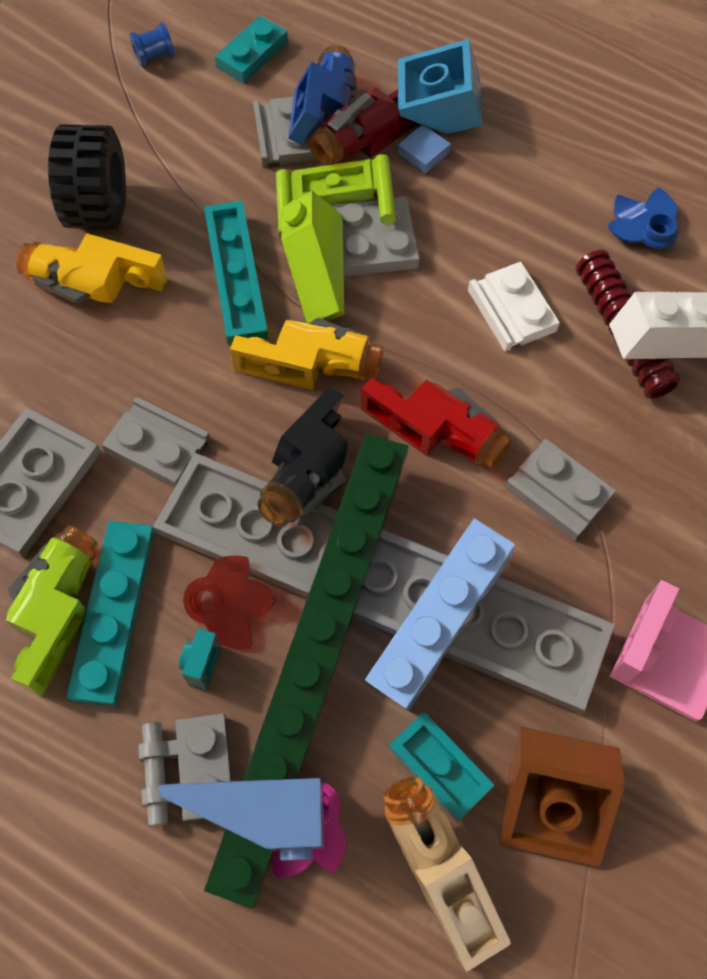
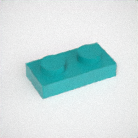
[215,16,288,84]
[388,711,494,823]

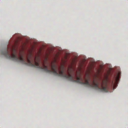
[575,250,681,399]

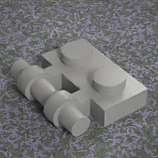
[138,713,232,827]

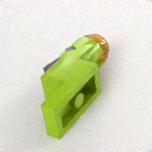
[6,526,98,697]

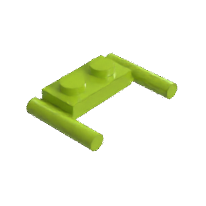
[276,154,396,238]

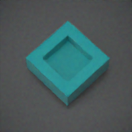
[179,628,221,691]

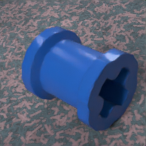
[129,22,175,67]

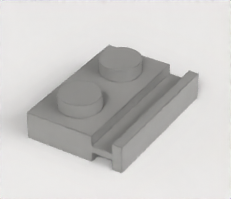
[253,96,316,168]
[102,397,211,488]
[505,438,616,541]

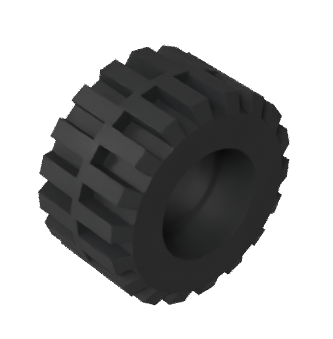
[48,124,126,229]

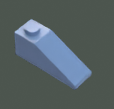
[159,778,325,861]

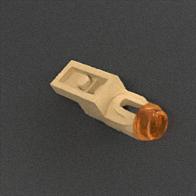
[384,777,511,972]

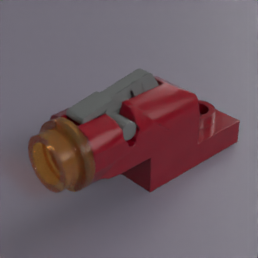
[309,87,418,166]

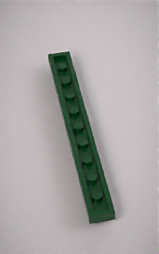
[204,433,409,909]

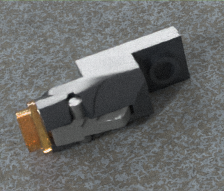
[257,386,348,527]

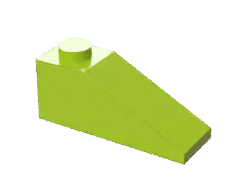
[281,191,344,324]

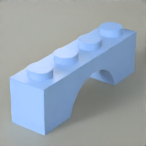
[365,518,515,711]

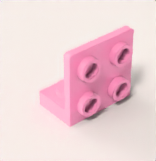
[609,580,707,722]

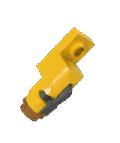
[16,233,168,304]
[230,318,384,391]

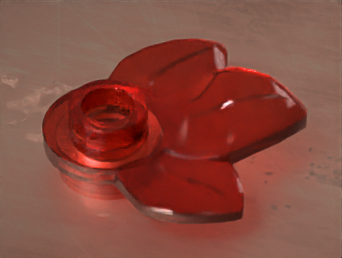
[183,555,276,649]

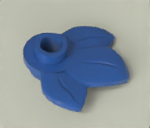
[608,188,679,250]

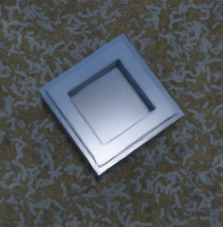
[397,125,451,174]

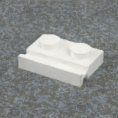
[468,261,560,352]

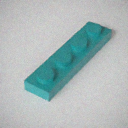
[204,200,269,346]
[66,520,155,708]

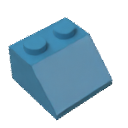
[398,39,483,134]

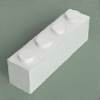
[609,292,707,359]

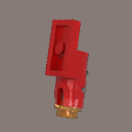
[361,377,512,469]

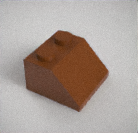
[499,727,625,867]

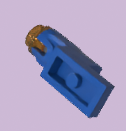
[288,45,357,145]

